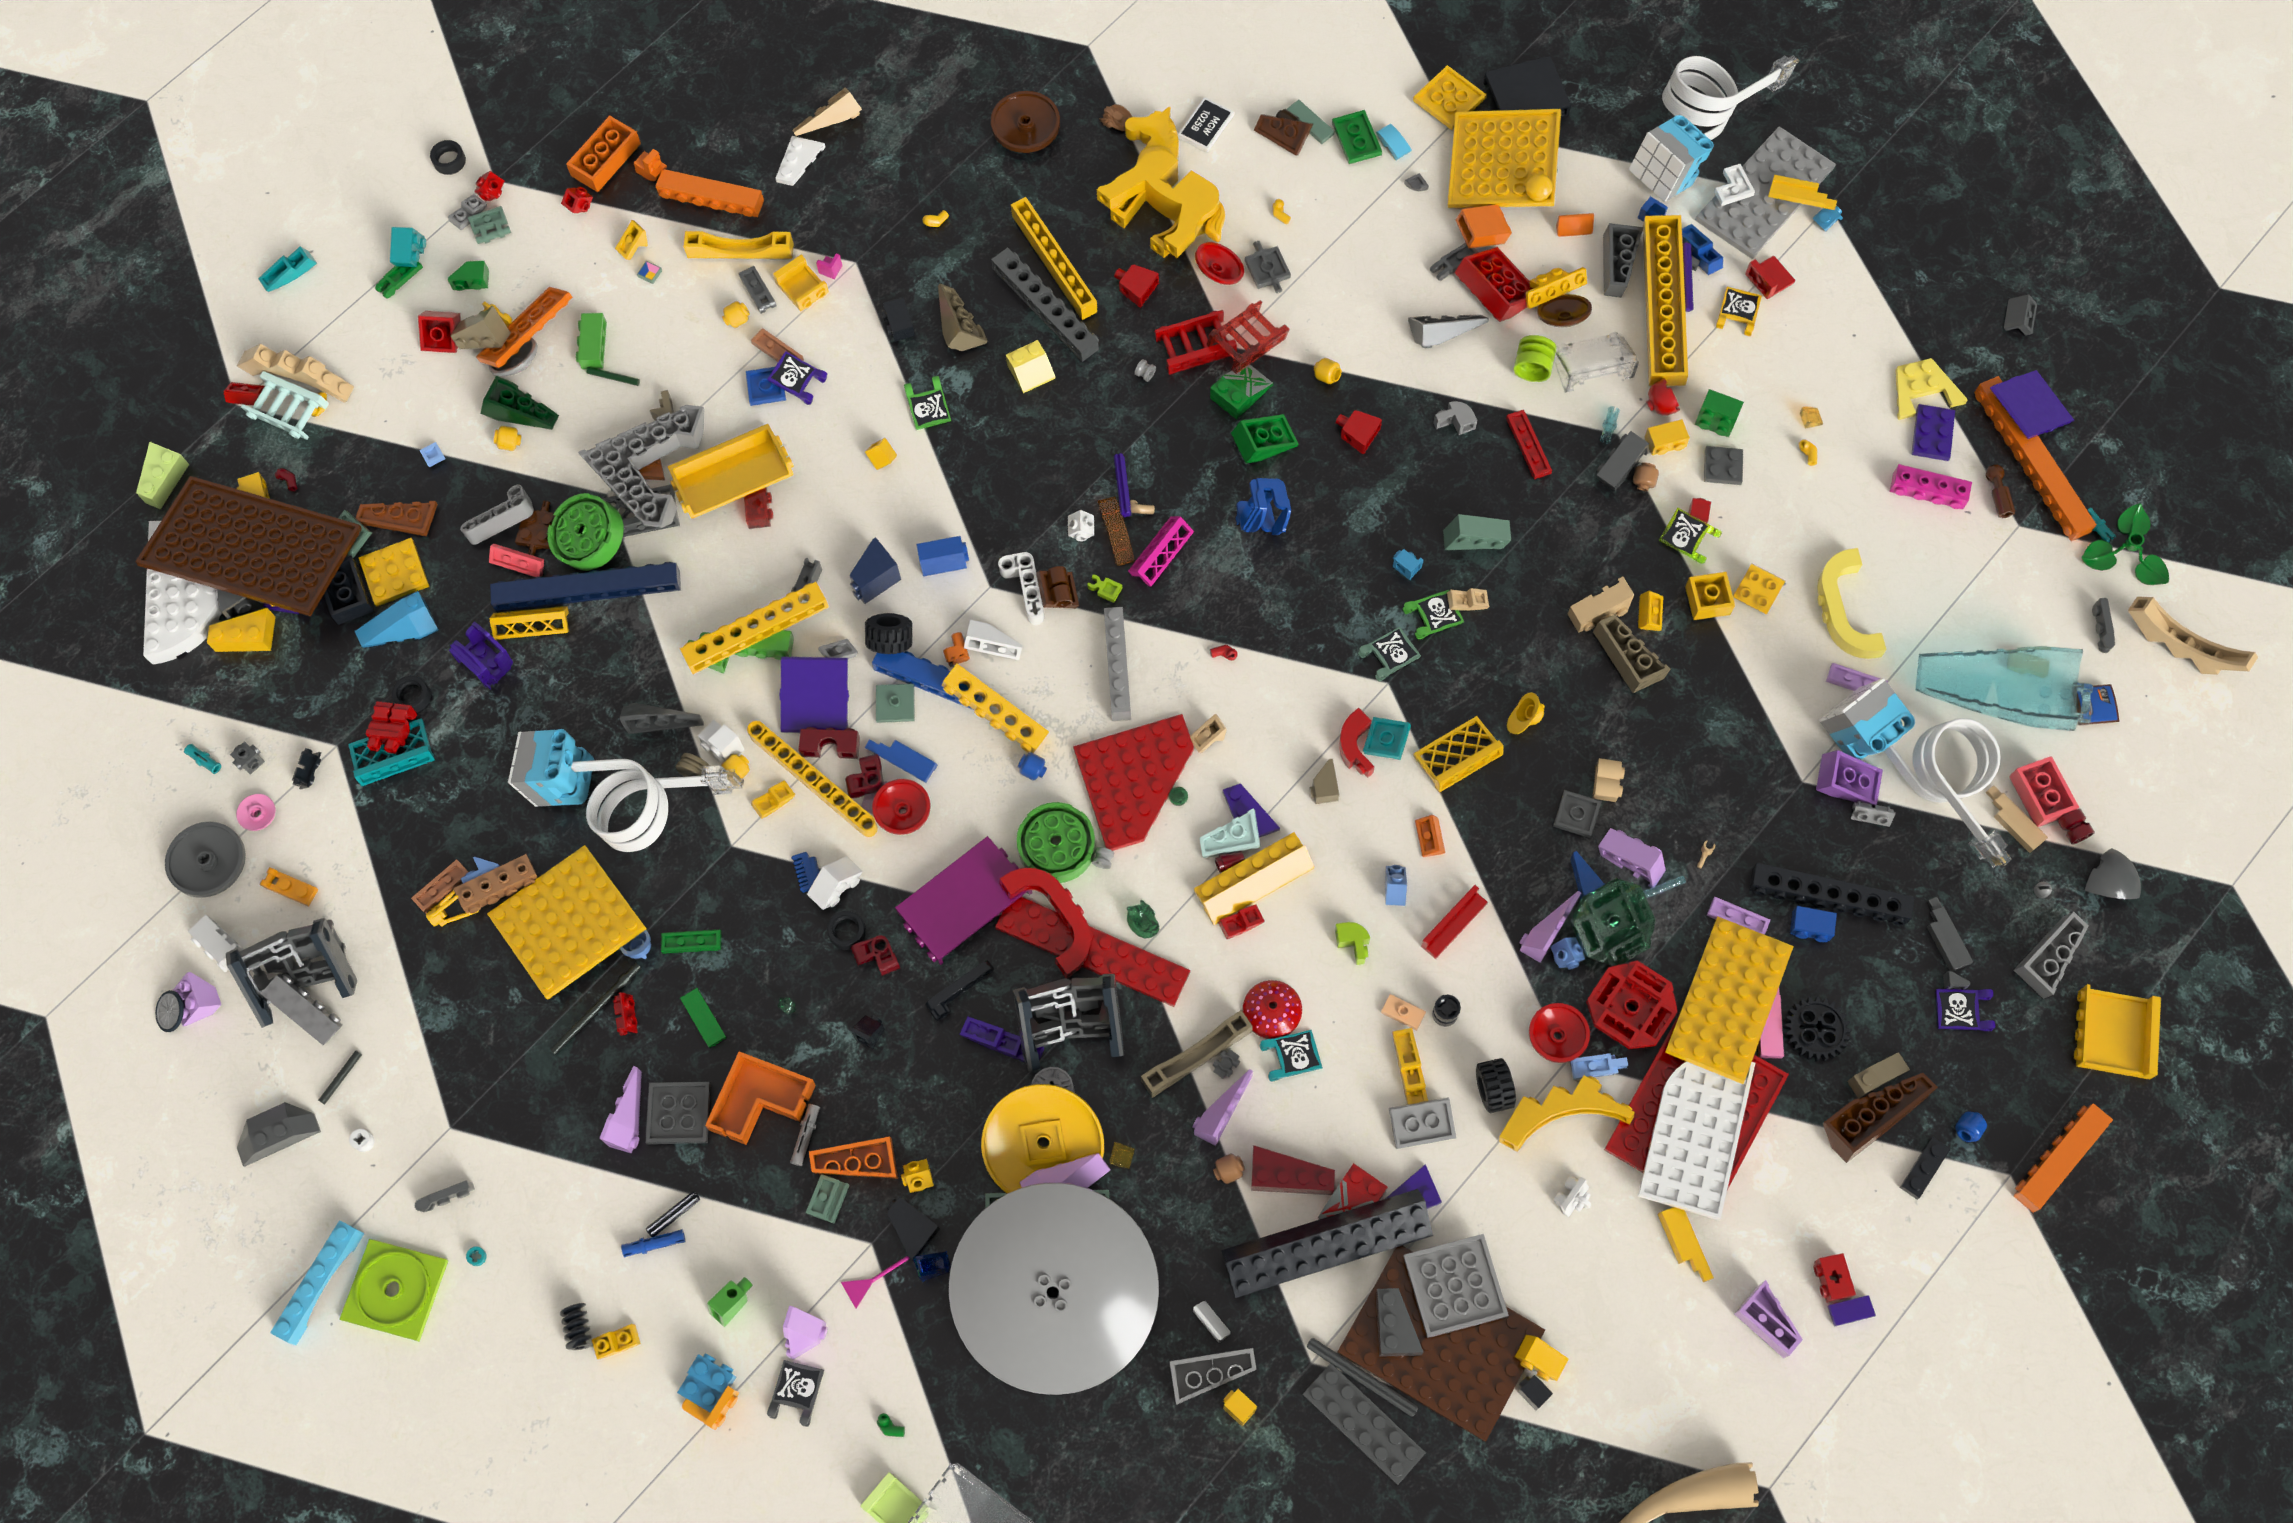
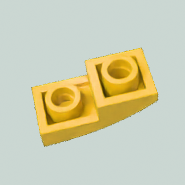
[592,1324,641,1359]

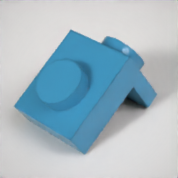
[1813,205,1843,232]

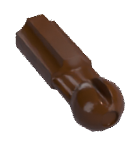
[1986,464,2015,518]

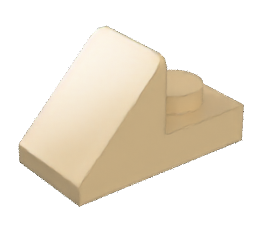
[1190,714,1227,753]

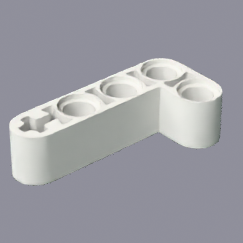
[998,552,1044,625]

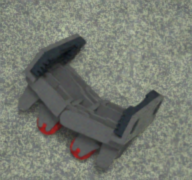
[226,918,357,1028]
[1013,974,1124,1071]

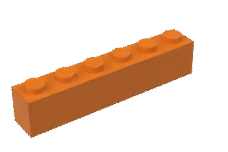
[656,169,764,218]
[2013,1103,2113,1213]

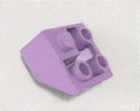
[173,972,221,1026]

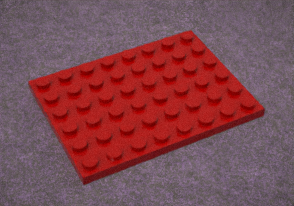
[1604,1013,1789,1190]

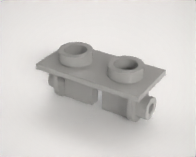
[1851,801,1895,827]

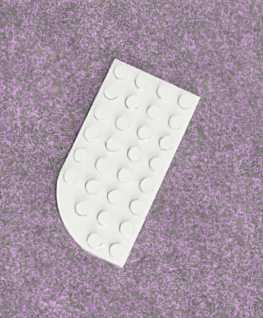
[1638,1062,1755,1220]

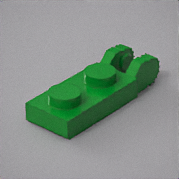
[375,262,423,299]

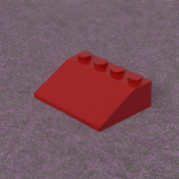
[1454,247,1533,322]

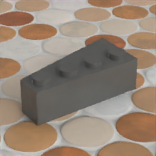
[1603,223,1644,298]

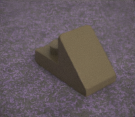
[650,390,674,421]

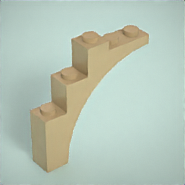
[237,344,354,403]
[2128,597,2258,675]

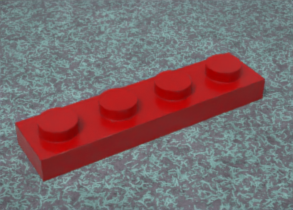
[1506,410,1552,479]

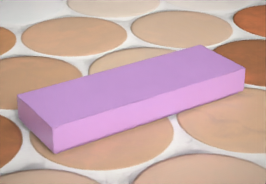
[1826,663,1888,691]
[1706,897,1770,935]

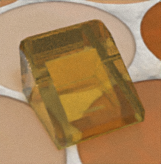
[1800,407,1823,429]
[1109,1142,1135,1169]

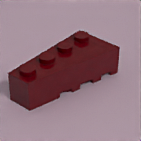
[1251,1145,1335,1195]

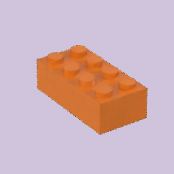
[566,116,641,192]

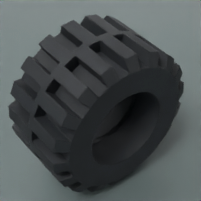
[865,613,912,654]
[1476,1058,1516,1113]

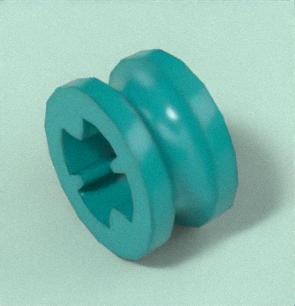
[466,1247,486,1266]

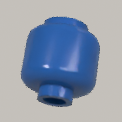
[1017,752,1047,781]
[1955,1111,1987,1142]

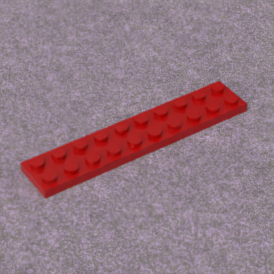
[995,897,1190,1007]

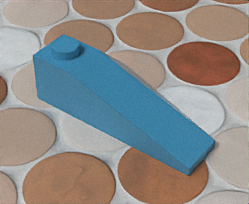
[355,592,438,648]

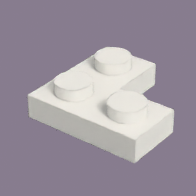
[1714,164,1755,206]

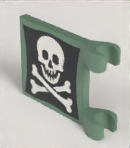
[1358,627,1421,682]

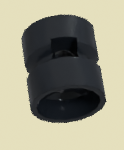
[1432,994,1461,1027]

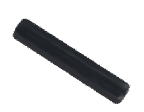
[646,1191,700,1237]

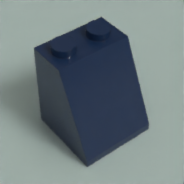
[849,537,901,604]

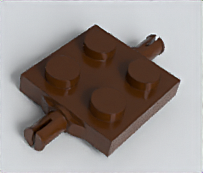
[515,500,555,556]

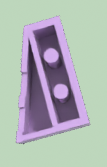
[1598,828,1666,889]
[1734,1280,1803,1358]

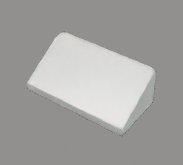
[1193,1301,1231,1343]

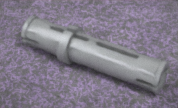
[790,1104,820,1166]

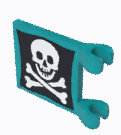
[1260,1030,1323,1082]

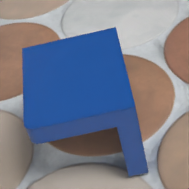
[1638,196,1668,222]

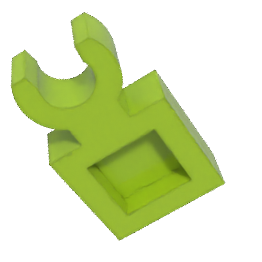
[1087,575,1123,603]

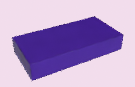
[1827,1295,1876,1327]

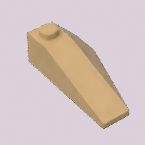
[792,87,862,136]

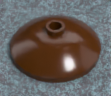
[1537,294,1592,328]

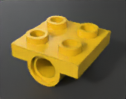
[1733,563,1785,614]

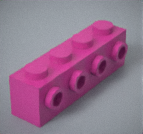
[1890,464,1972,509]

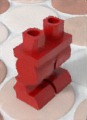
[365,702,417,754]

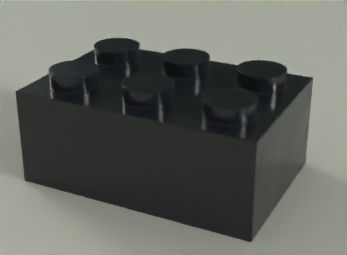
[324,556,374,625]

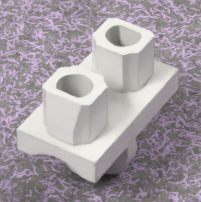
[1554,1176,1591,1217]

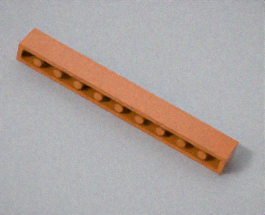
[1974,376,2097,541]

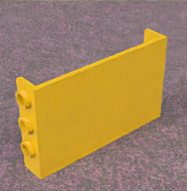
[667,424,794,519]

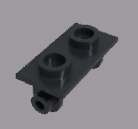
[292,748,322,789]

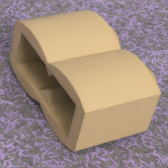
[1593,758,1625,802]

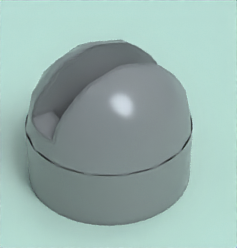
[2034,881,2052,898]

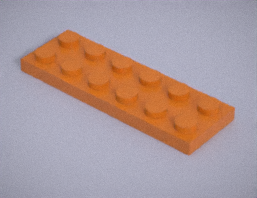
[476,287,573,368]

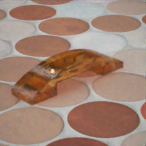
[1098,496,1135,566]

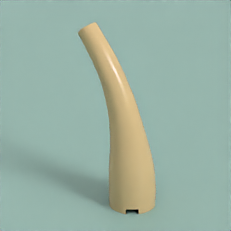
[1619,1462,1759,1523]

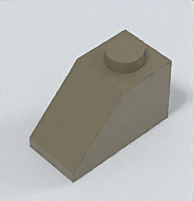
[1309,759,1339,804]

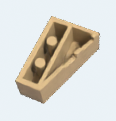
[1568,577,1634,633]

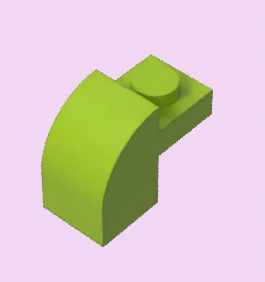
[1335,922,1370,965]

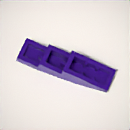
[960,1016,1044,1062]

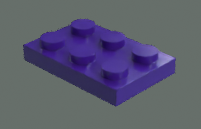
[1912,404,1955,461]

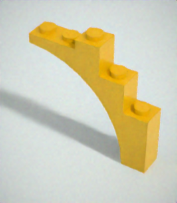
[1499,1075,1635,1152]

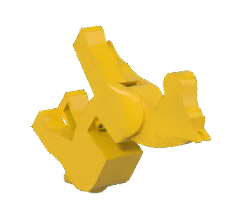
[1097,107,1225,258]

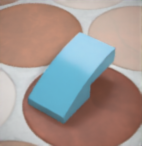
[1376,124,1412,160]

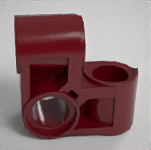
[845,754,884,798]
[851,935,900,976]

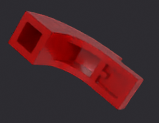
[1339,708,1375,778]

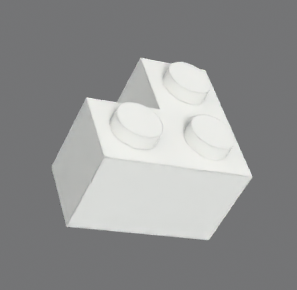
[698,720,744,763]
[807,856,863,910]

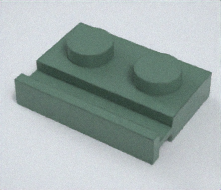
[806,1174,850,1224]

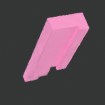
[1758,988,1784,1059]

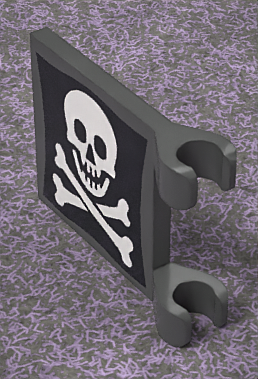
[767,1360,824,1427]

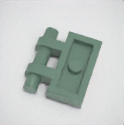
[468,206,511,244]

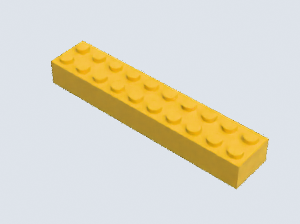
[1643,215,1688,386]

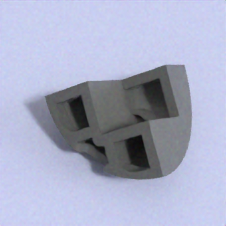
[2085,848,2141,899]

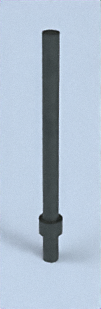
[550,963,641,1055]

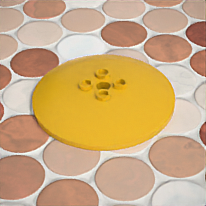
[981,1084,1104,1193]

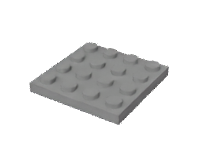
[1403,1234,1509,1338]

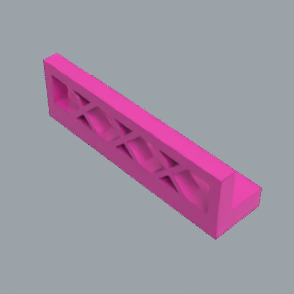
[1128,516,1194,586]

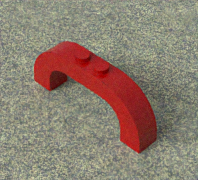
[999,868,1091,979]

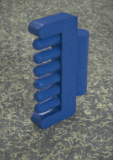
[791,852,820,893]

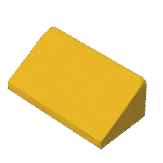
[1638,591,1663,631]

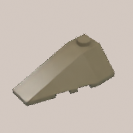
[938,284,988,351]

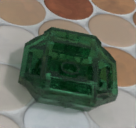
[1570,878,1656,966]

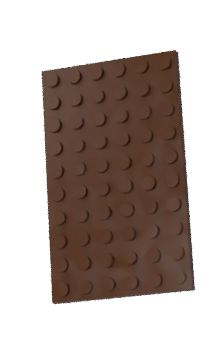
[135,476,362,616]

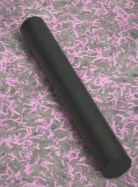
[318,1050,362,1105]

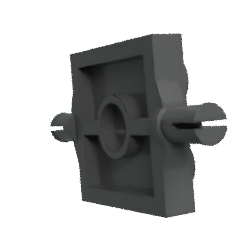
[1245,241,1291,294]

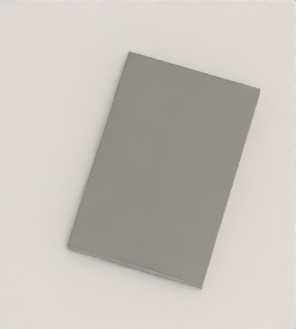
[1389,1097,1456,1149]

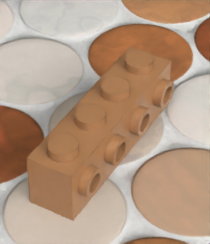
[453,854,538,914]

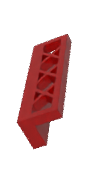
[1421,885,1488,959]

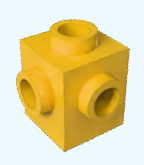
[901,1159,934,1193]

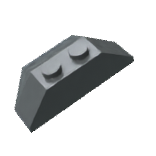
[237,1102,321,1167]

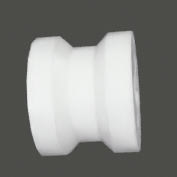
[349,1129,375,1152]

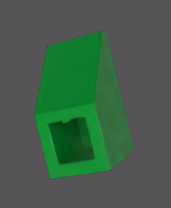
[448,261,489,291]

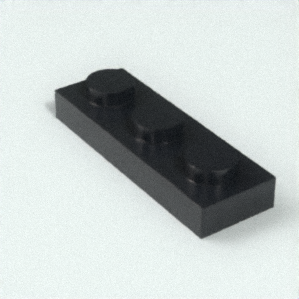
[1899,1137,1950,1200]

